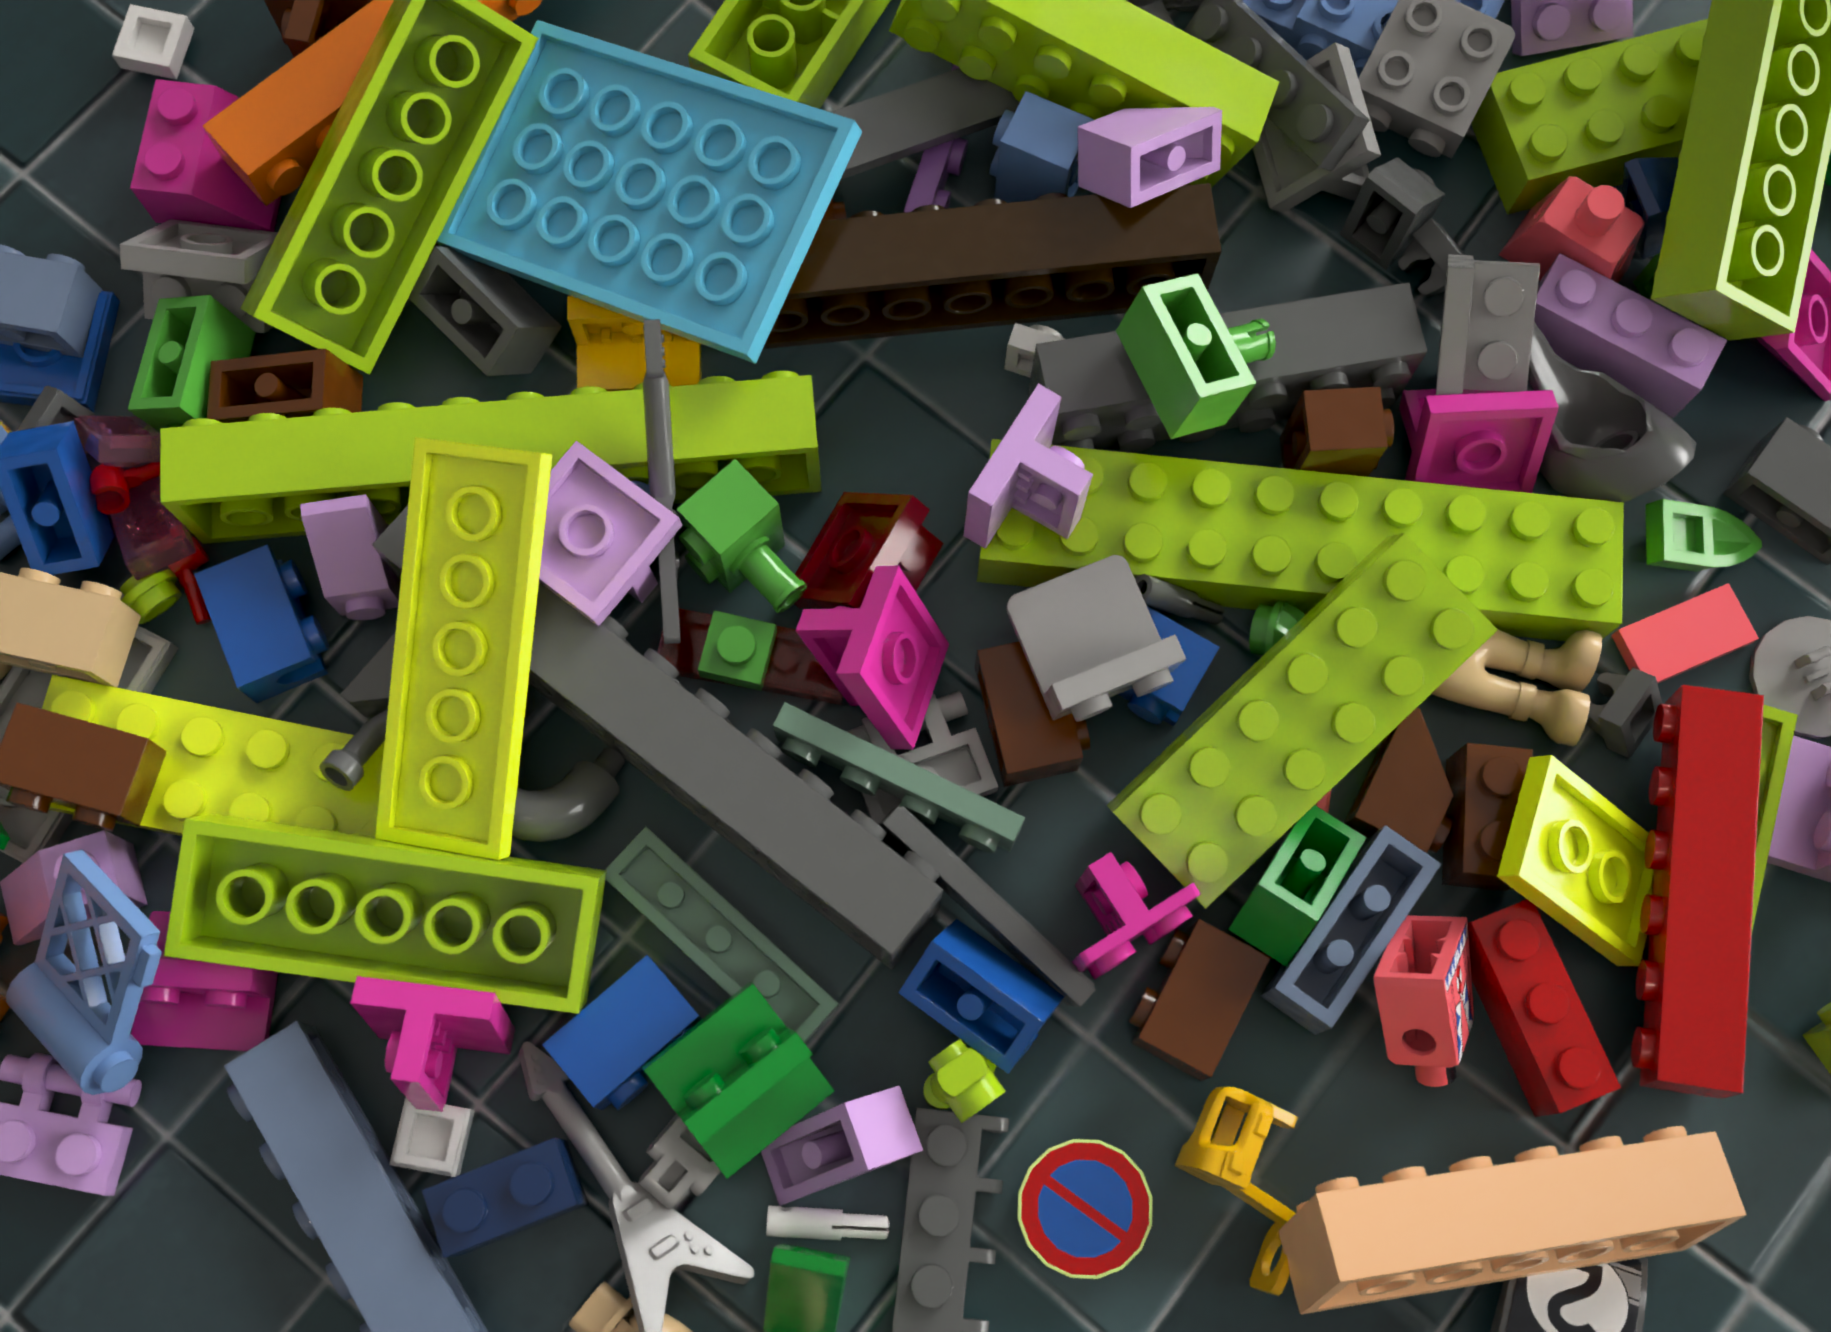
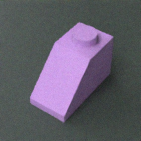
[1078,107,1222,208]
[300,494,400,620]
[0,830,148,946]
[761,1085,923,1206]

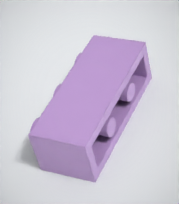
[1534,253,1727,418]

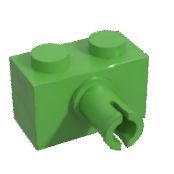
[1116,273,1276,439]
[677,459,807,614]

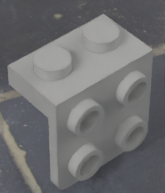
[1358,0,1515,159]
[1006,555,1186,722]

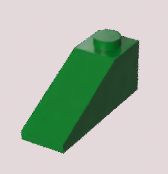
[763,1243,851,1332]

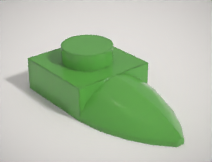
[1645,499,1762,572]

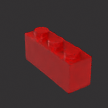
[1468,899,1621,1117]

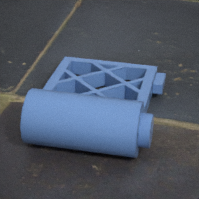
[6,850,162,1095]

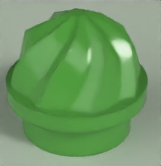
[1249,600,1305,655]

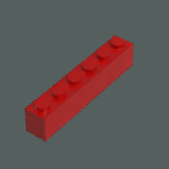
[1631,685,1764,1099]

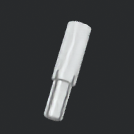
[766,1205,890,1241]

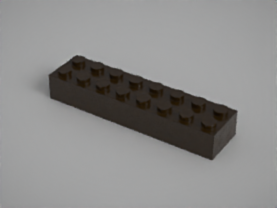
[763,183,1222,349]

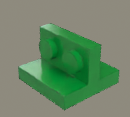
[641,982,835,1179]

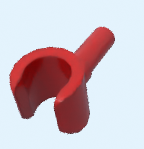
[90,459,160,515]
[162,532,211,625]

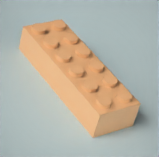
[1278,1126,1746,1315]

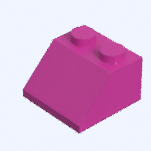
[130,79,282,232]

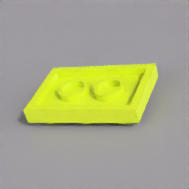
[1497,755,1654,966]

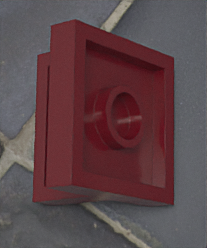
[794,492,944,609]

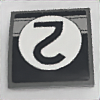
[1490,1257,1648,1332]

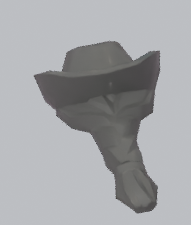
[1528,321,1696,502]

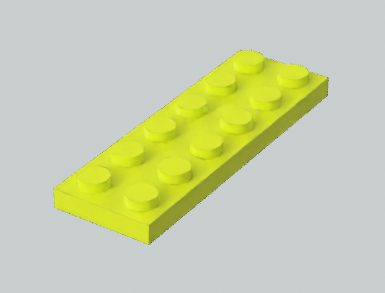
[375,437,552,860]
[42,675,385,837]

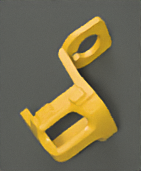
[1175,1087,1298,1296]

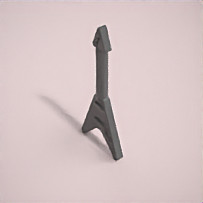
[642,319,681,644]

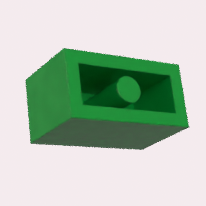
[1228,805,1367,966]

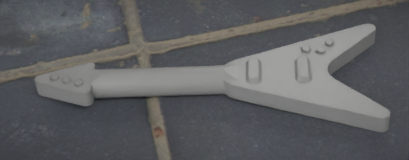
[519,1041,754,1332]

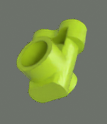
[923,1039,1006,1124]

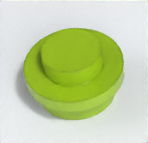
[120,567,182,624]

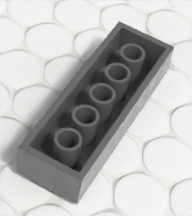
[1028,282,1428,453]

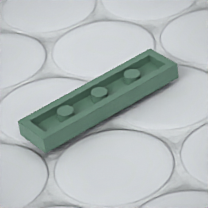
[773,702,1025,853]
[605,827,839,1043]

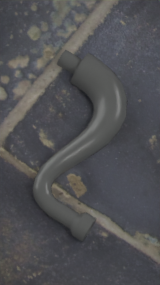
[319,710,625,843]

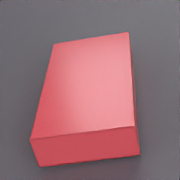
[1611,583,1759,683]

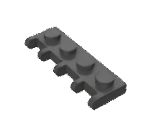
[892,1108,1009,1332]

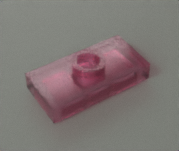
[74,415,160,467]
[110,476,196,580]

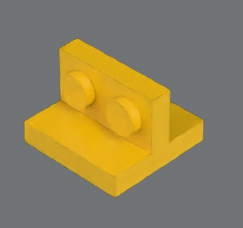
[567,296,702,392]

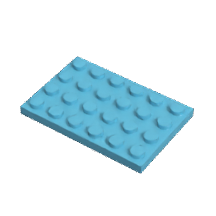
[436,20,862,364]

